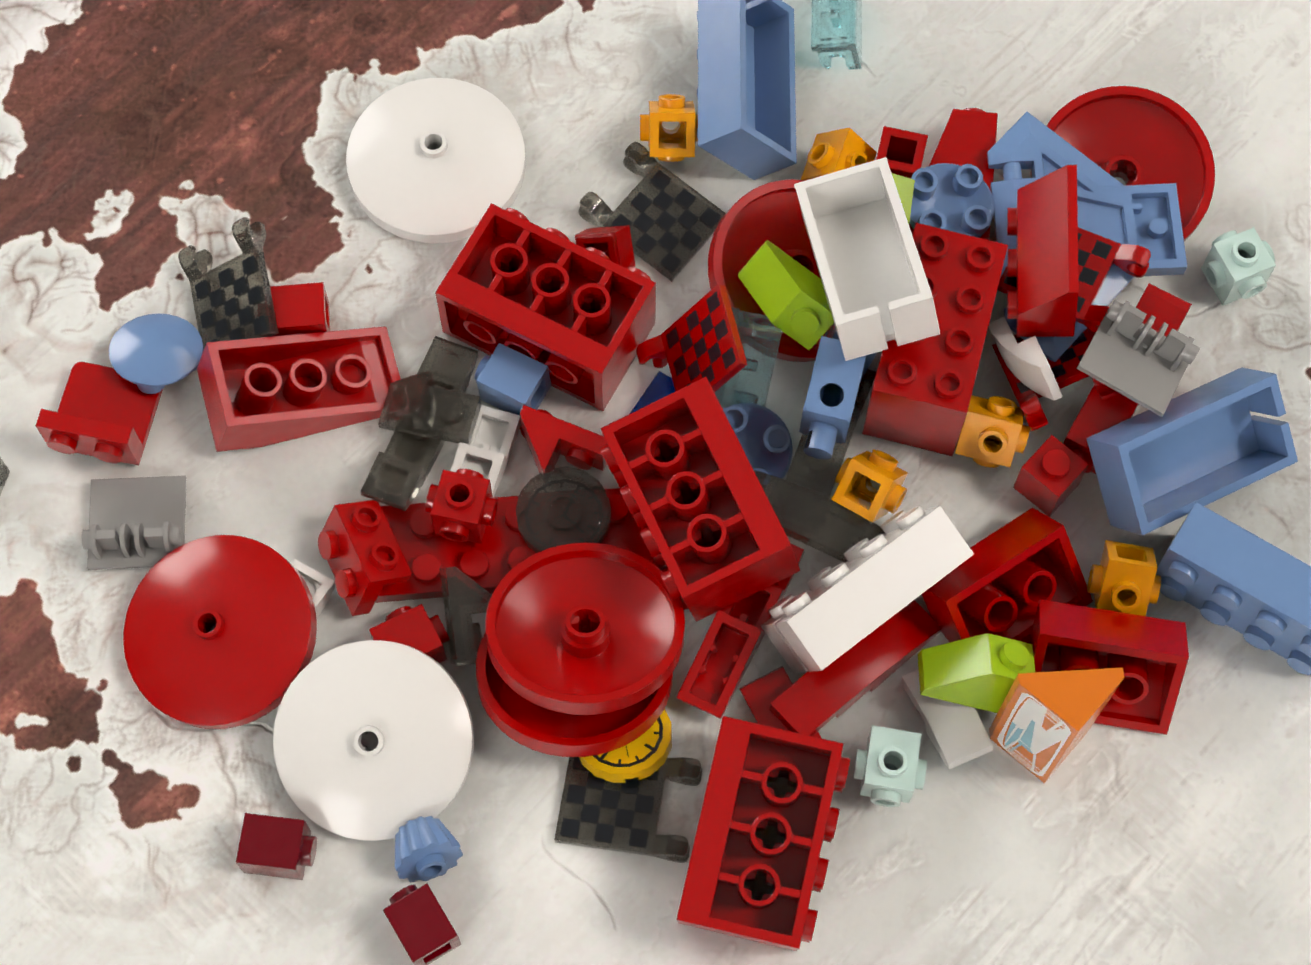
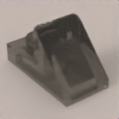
[378,371,482,445]
[439,567,492,666]

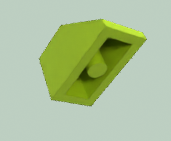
[738,240,834,350]
[917,633,1035,713]

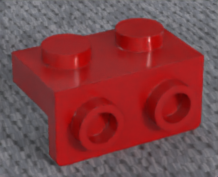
[318,500,412,616]

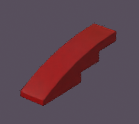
[676,544,805,719]
[769,600,942,736]

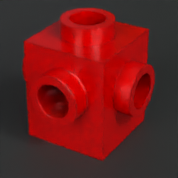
[425,469,498,544]

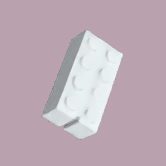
[794,157,940,361]
[761,505,974,673]

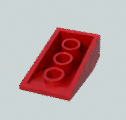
[197,326,408,452]

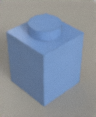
[475,343,551,415]

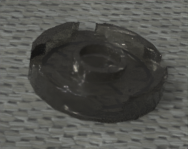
[516,466,612,553]

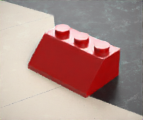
[1007,165,1079,337]
[922,507,1093,643]
[1030,599,1189,735]

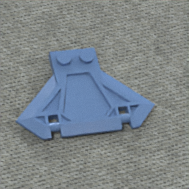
[987,112,1187,362]

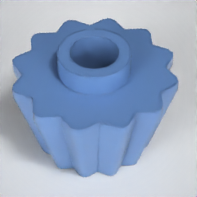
[395,816,463,883]

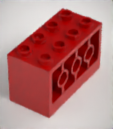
[435,203,656,411]
[862,223,1008,457]
[599,377,801,622]
[676,716,851,951]

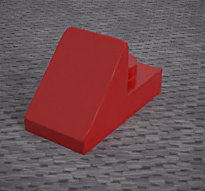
[520,405,608,485]

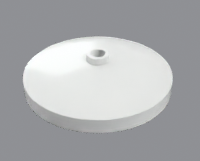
[346,78,526,243]
[273,640,474,841]

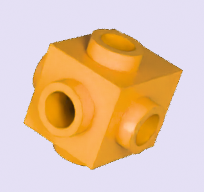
[640,94,698,162]
[801,127,877,181]
[955,395,1030,468]
[831,449,908,523]
[1087,540,1161,616]

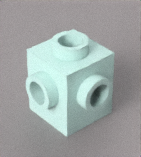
[1201,227,1276,305]
[853,725,927,807]

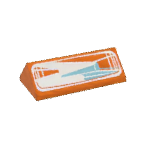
[989,668,1124,783]

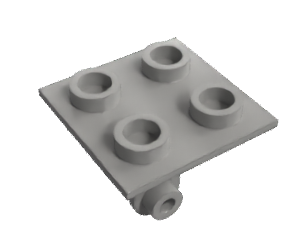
[1076,300,1200,417]
[82,475,186,570]

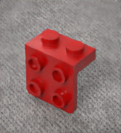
[35,362,163,466]

